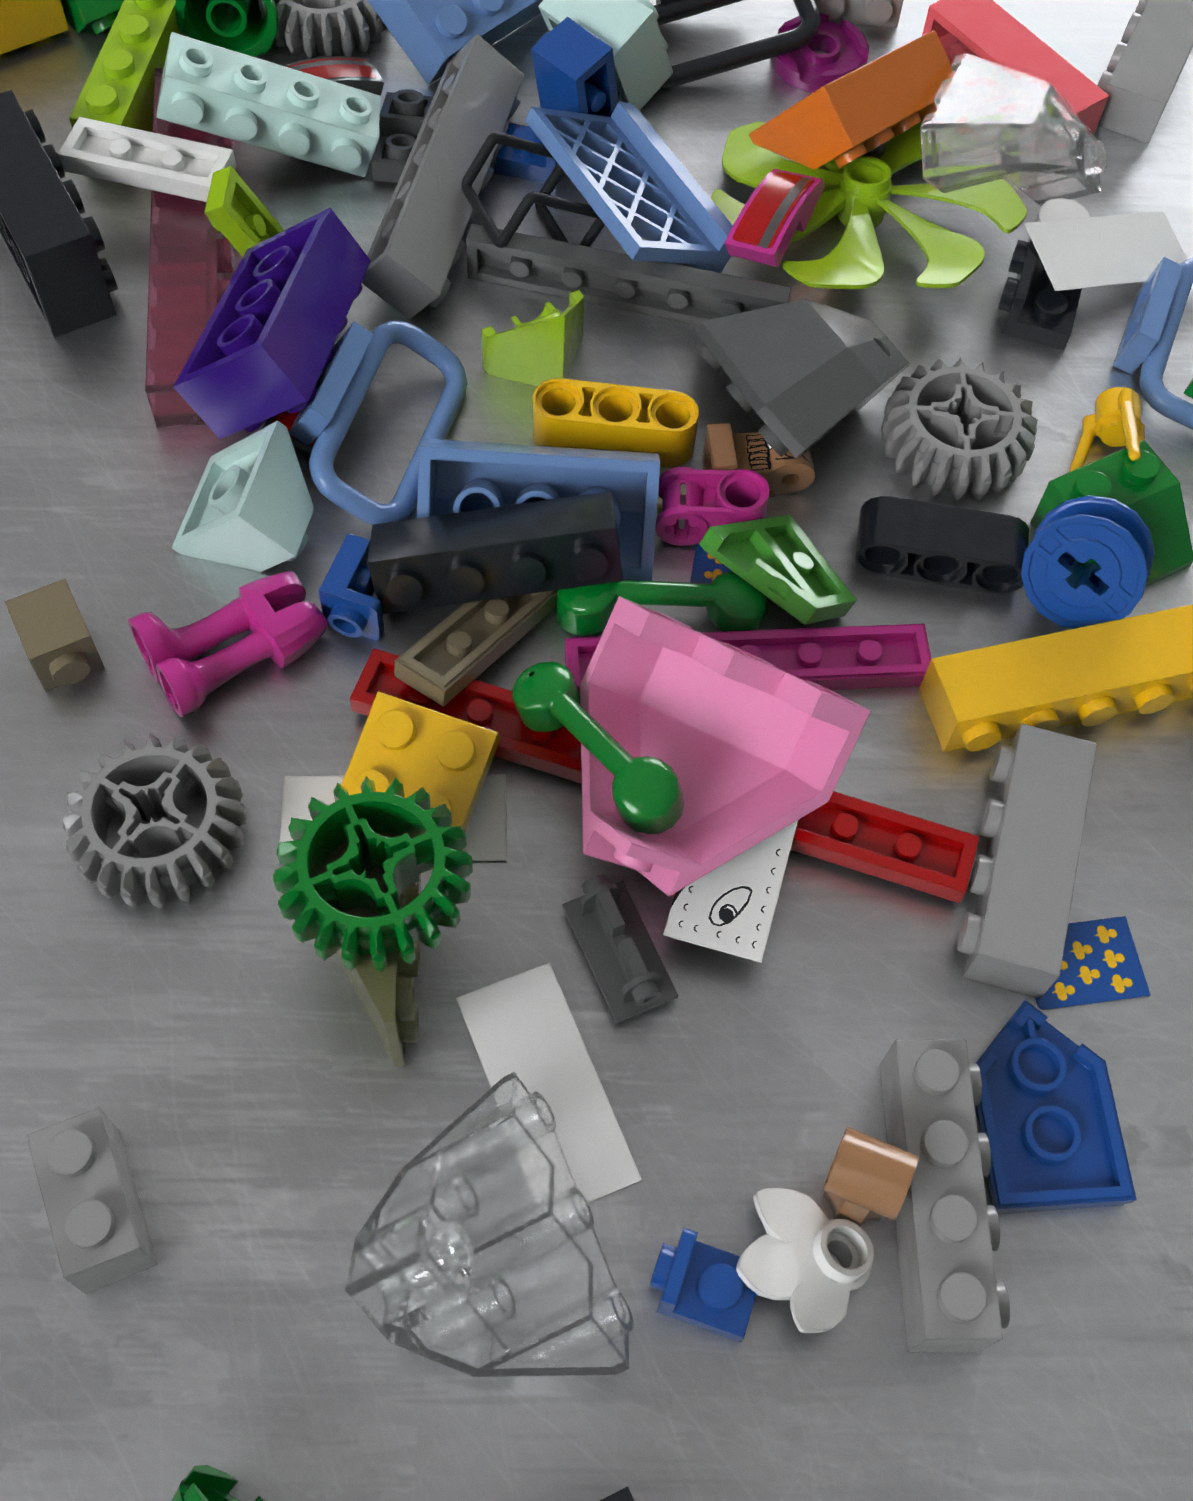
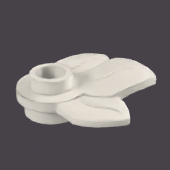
[736,1188,874,1333]

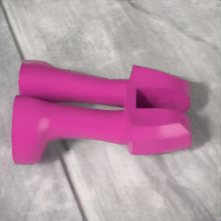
[128,571,328,718]

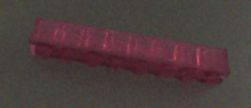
[145,68,235,427]

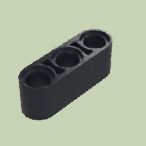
[855,496,1029,594]

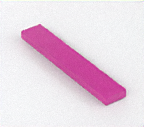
[564,623,932,694]

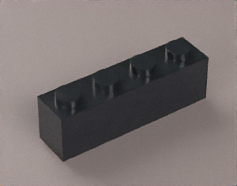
[367,491,624,614]

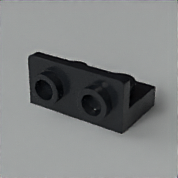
[998,238,1082,350]

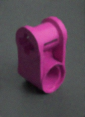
[656,467,770,546]

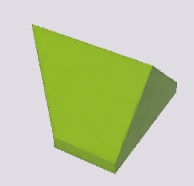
[481,290,585,387]

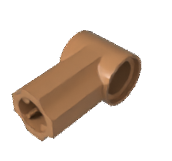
[823,1126,919,1226]

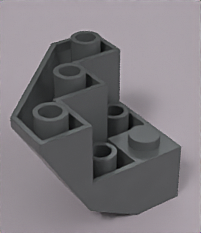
[693,299,910,458]

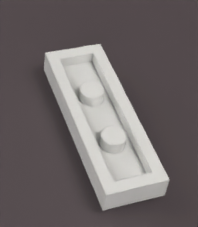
[58,117,237,202]

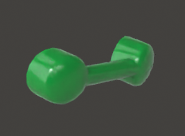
[555,571,767,636]
[512,661,684,835]

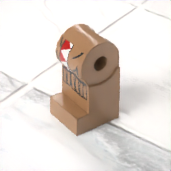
[702,423,815,498]

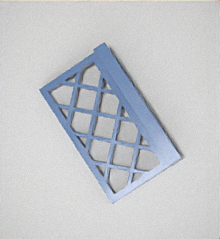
[525,102,733,273]

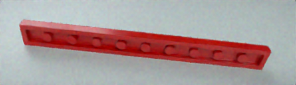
[350,648,980,903]

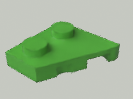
[699,515,857,625]

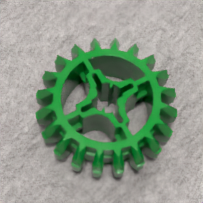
[273,776,473,972]

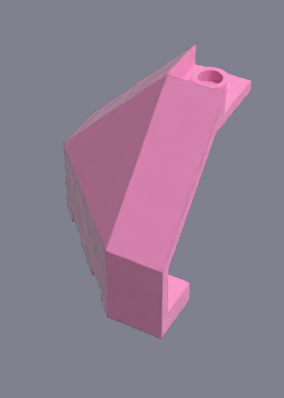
[580,596,871,897]

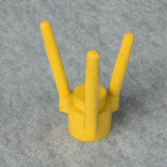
[1069,387,1145,472]

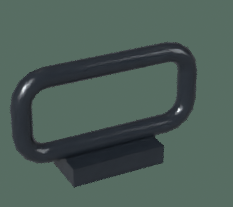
[654,0,821,89]

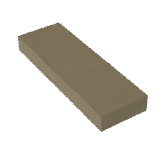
[394,591,557,707]

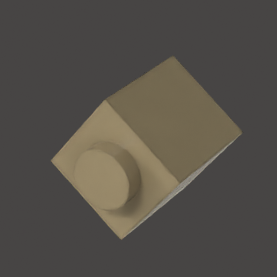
[5,579,105,692]

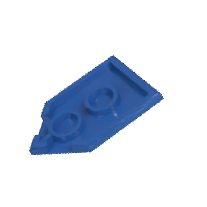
[975,1000,1137,1214]

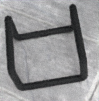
[461,132,605,248]

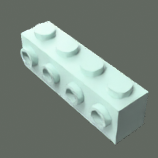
[156,32,381,178]

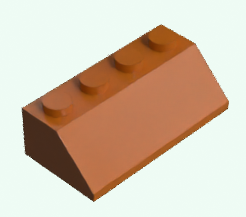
[749,30,961,170]

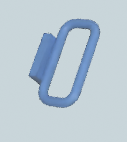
[1113,257,1193,430]
[289,320,468,525]

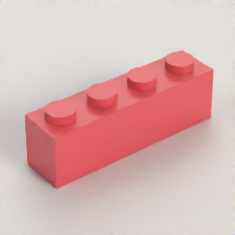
[922,0,1109,159]

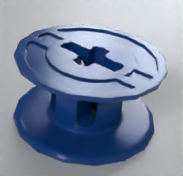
[1021,495,1155,629]

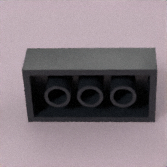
[0,90,118,338]

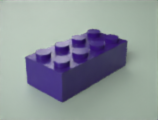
[173,208,371,439]

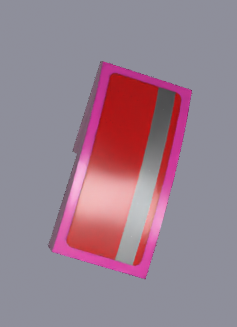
[724,168,825,267]

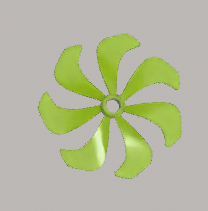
[711,119,1028,289]

